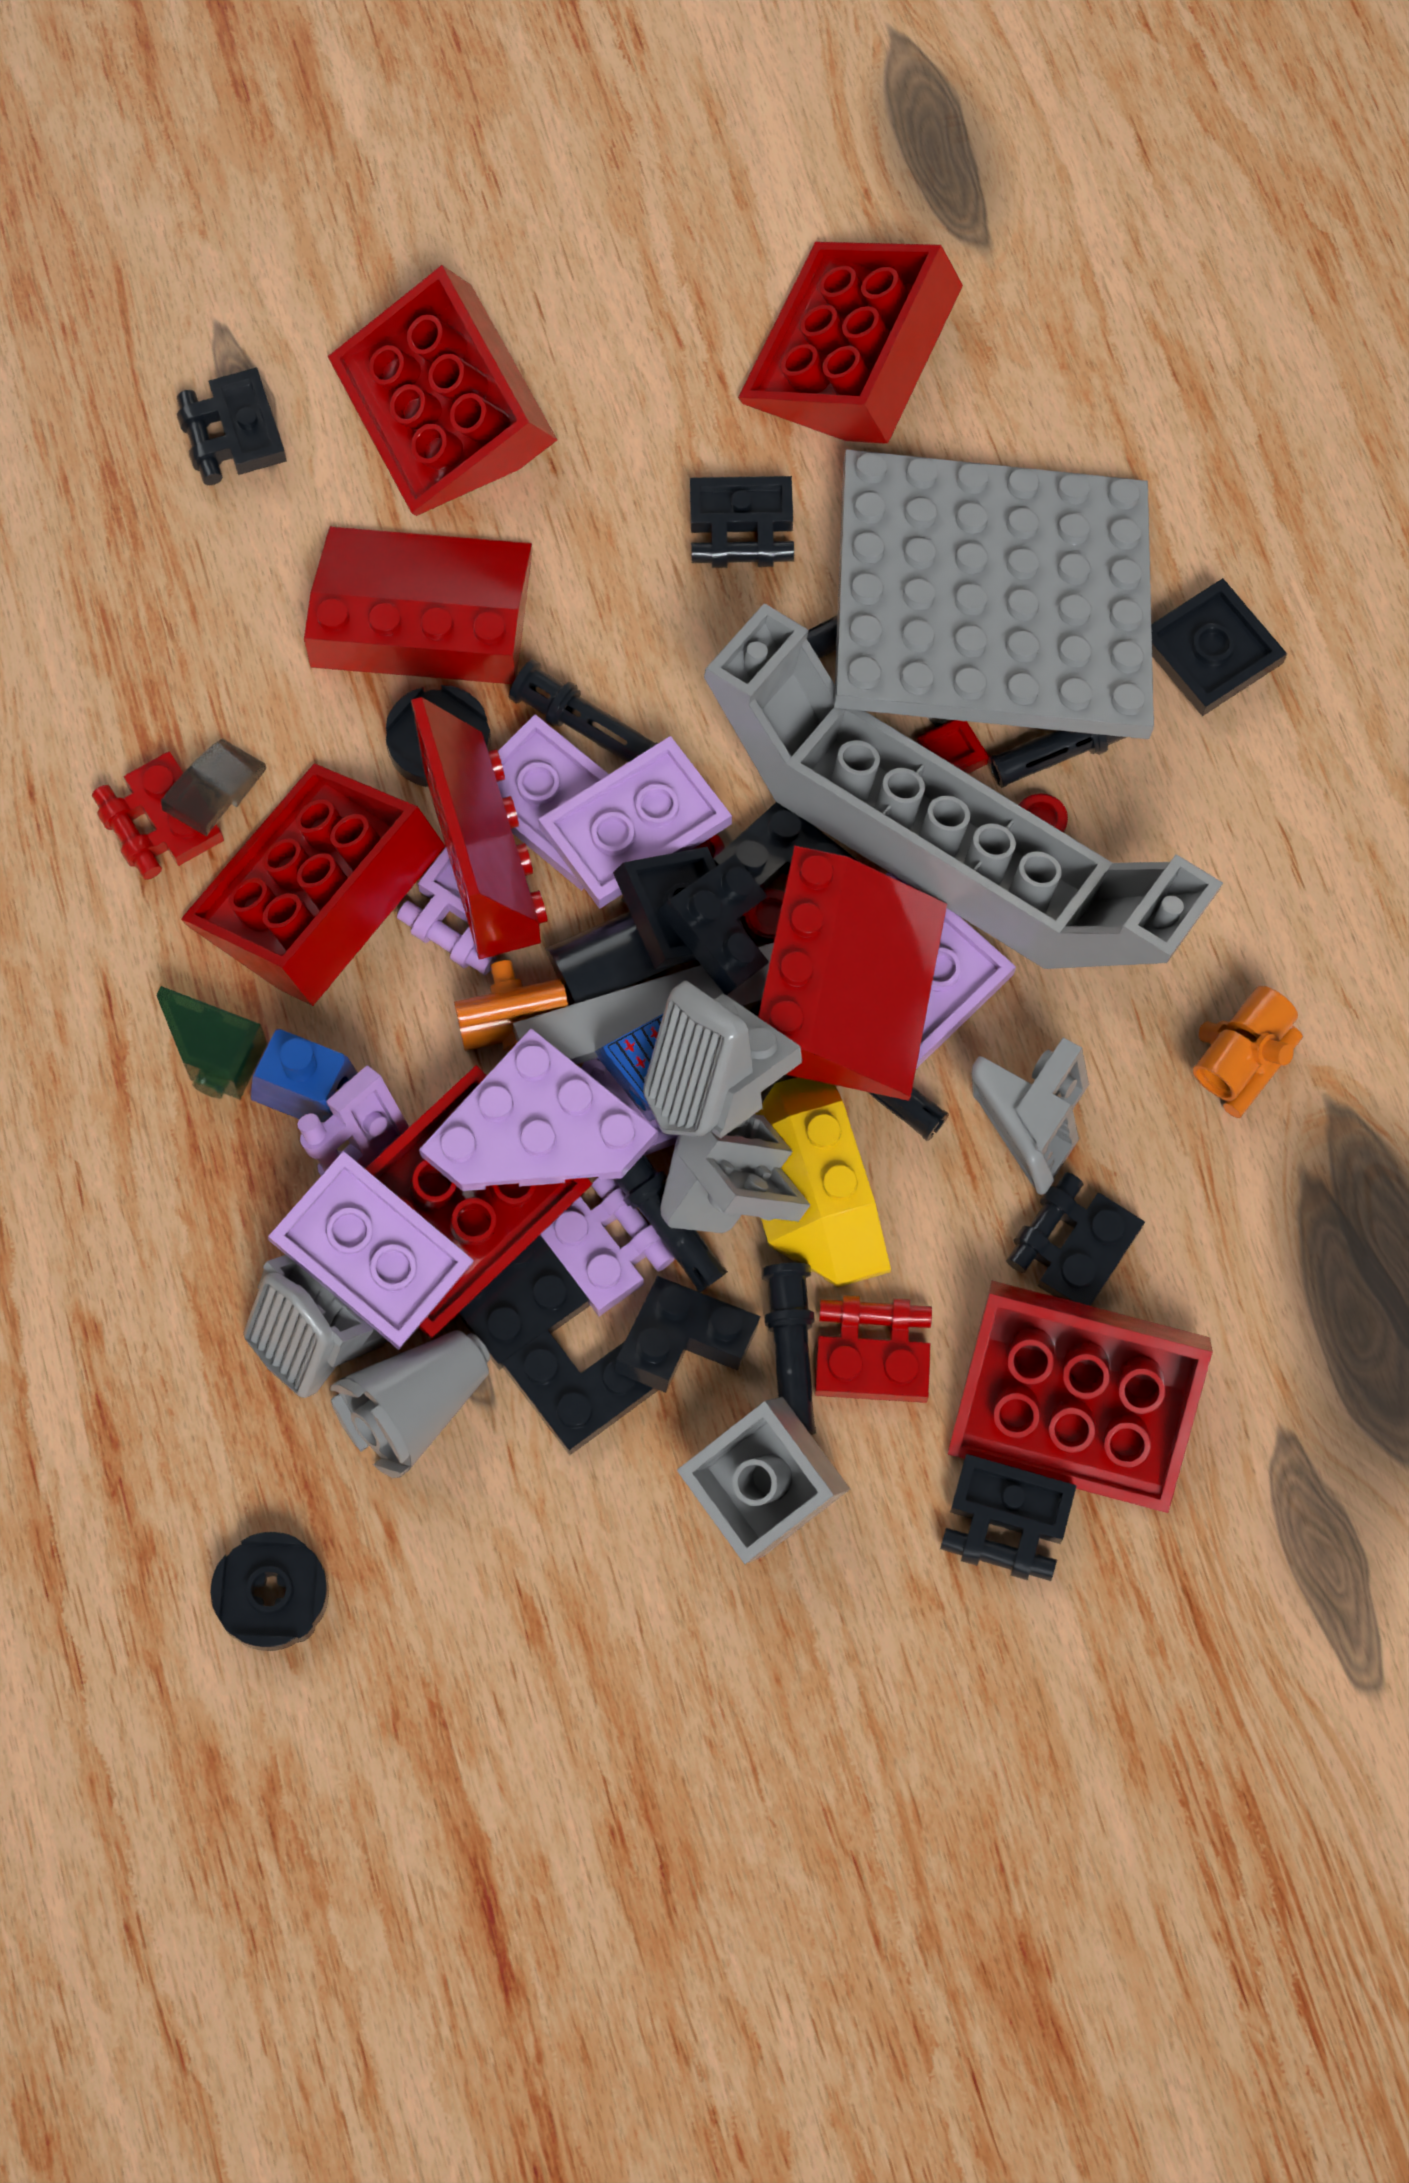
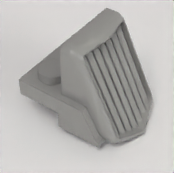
[643,981,802,1139]
[971,1037,1089,1195]
[660,1114,810,1233]
[243,1255,387,1398]

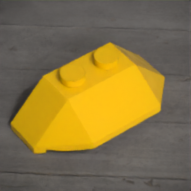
[755,1077,891,1287]

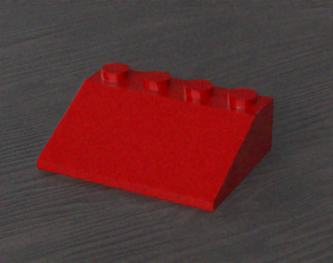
[738,242,963,444]
[328,265,558,516]
[304,526,533,684]
[411,697,548,960]
[181,763,446,1006]
[758,846,947,1101]
[365,1065,593,1339]
[947,1280,1213,1513]

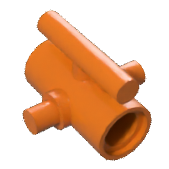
[454,960,568,1051]
[1193,986,1303,1118]

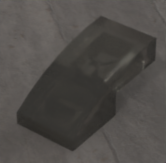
[161,738,266,836]

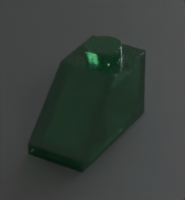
[156,986,267,1100]

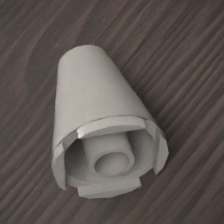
[330,1330,490,1478]

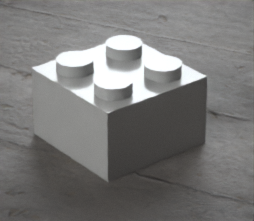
[677,1397,850,1564]

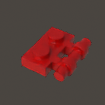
[92,751,224,880]
[815,1295,932,1403]

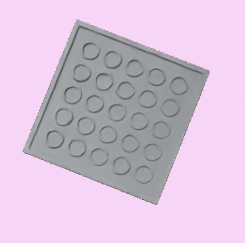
[834,449,1154,739]

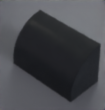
[545,911,675,1006]

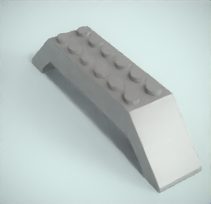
[704,603,1223,969]

